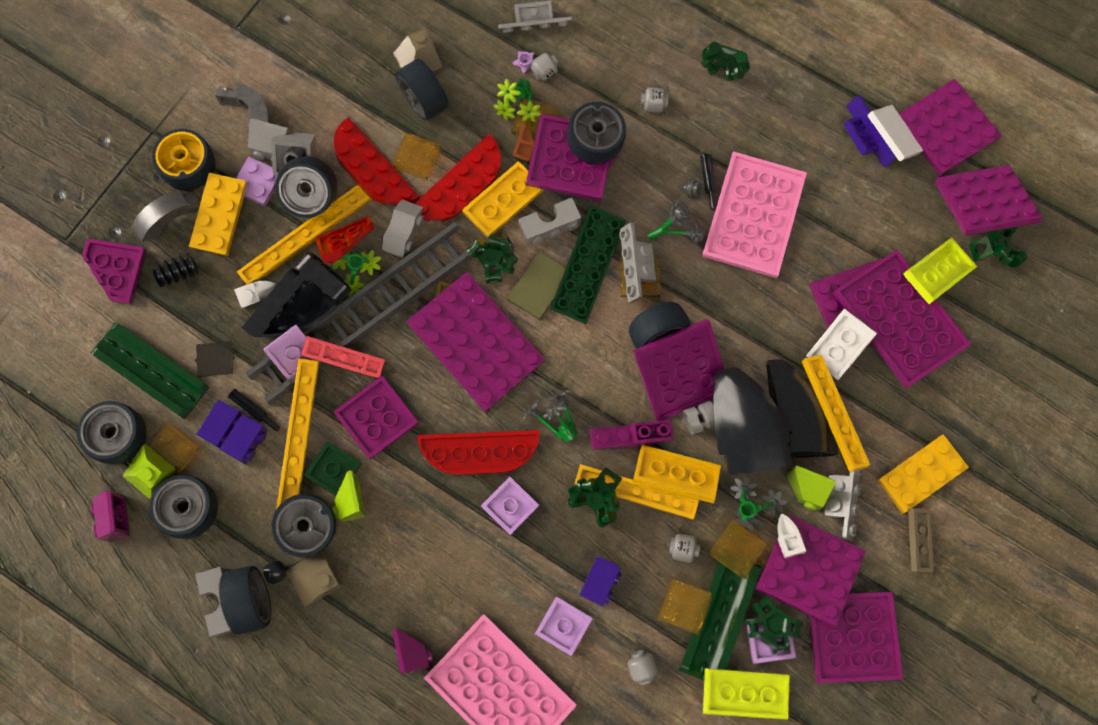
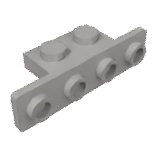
[498,0,572,33]
[620,223,656,303]
[824,469,864,542]

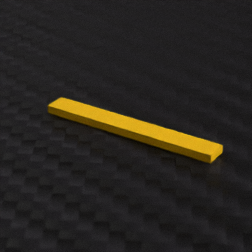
[237,184,372,284]
[276,358,320,509]

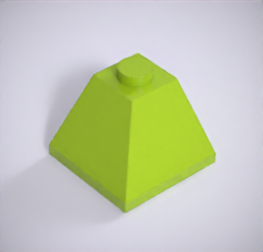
[123,444,175,499]
[786,465,836,511]
[333,470,366,522]

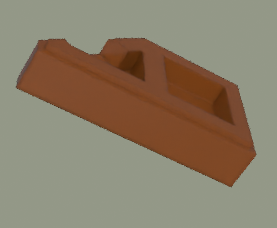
[512,122,535,162]

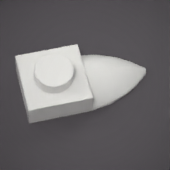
[234,281,276,308]
[778,514,806,558]

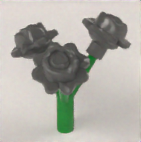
[647,199,705,246]

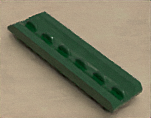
[550,205,626,325]
[90,322,210,420]
[679,551,762,681]

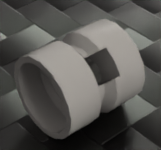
[683,401,715,435]

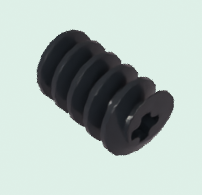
[152,252,199,288]

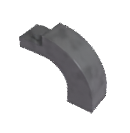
[215,84,272,128]
[132,190,201,242]

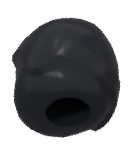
[263,560,287,584]

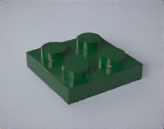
[304,441,362,496]

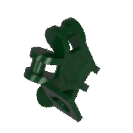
[701,42,750,81]
[970,227,1027,268]
[466,231,518,284]
[568,468,622,528]
[745,596,804,655]

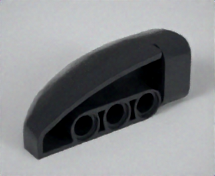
[241,252,352,337]
[766,359,838,458]
[714,367,792,475]

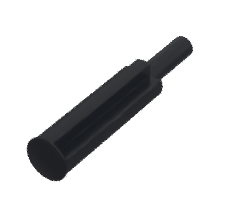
[700,154,717,210]
[228,389,280,432]

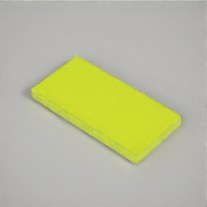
[903,237,977,304]
[703,668,790,720]

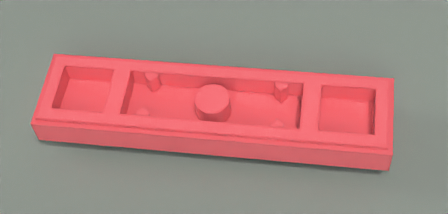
[301,336,385,378]

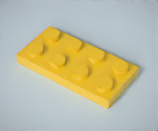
[462,161,544,238]
[189,173,248,256]
[877,434,969,514]
[633,445,721,503]

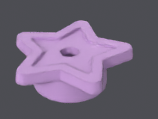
[513,51,534,73]

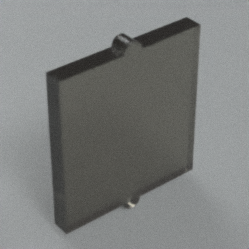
[195,341,235,377]

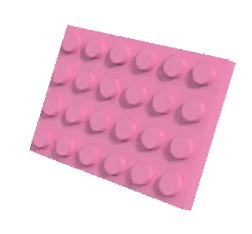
[702,151,807,279]
[424,614,577,725]

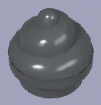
[681,179,702,199]

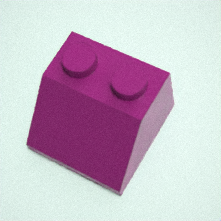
[91,490,130,541]

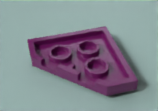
[82,238,147,305]

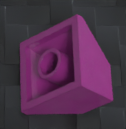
[392,628,433,673]

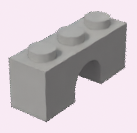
[518,198,581,246]
[195,567,232,637]

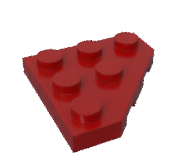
[315,216,374,264]

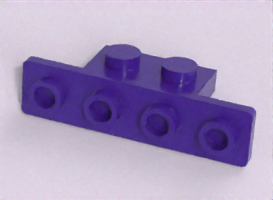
[843,95,897,167]

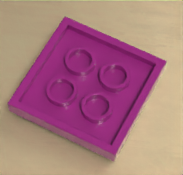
[333,376,419,460]

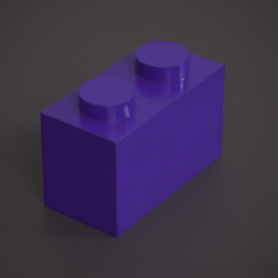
[196,399,242,449]
[220,414,267,465]
[579,556,622,607]

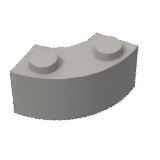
[382,200,424,258]

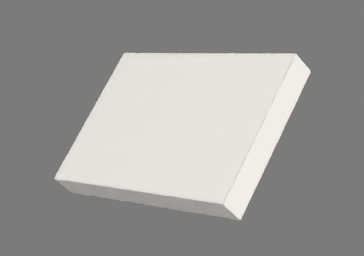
[868,105,923,161]
[806,308,877,380]

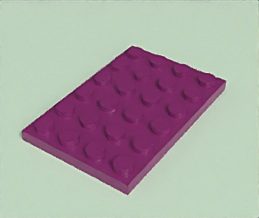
[833,250,971,389]
[406,272,545,413]

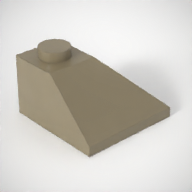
[393,28,443,73]
[286,550,342,608]

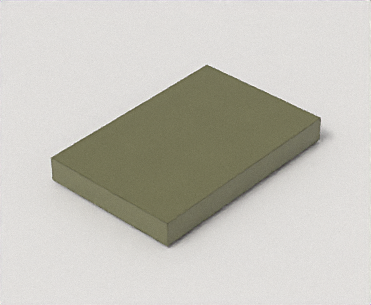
[507,252,565,321]

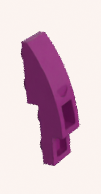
[589,420,674,450]

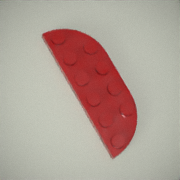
[333,117,420,205]
[415,133,501,222]
[417,430,540,475]

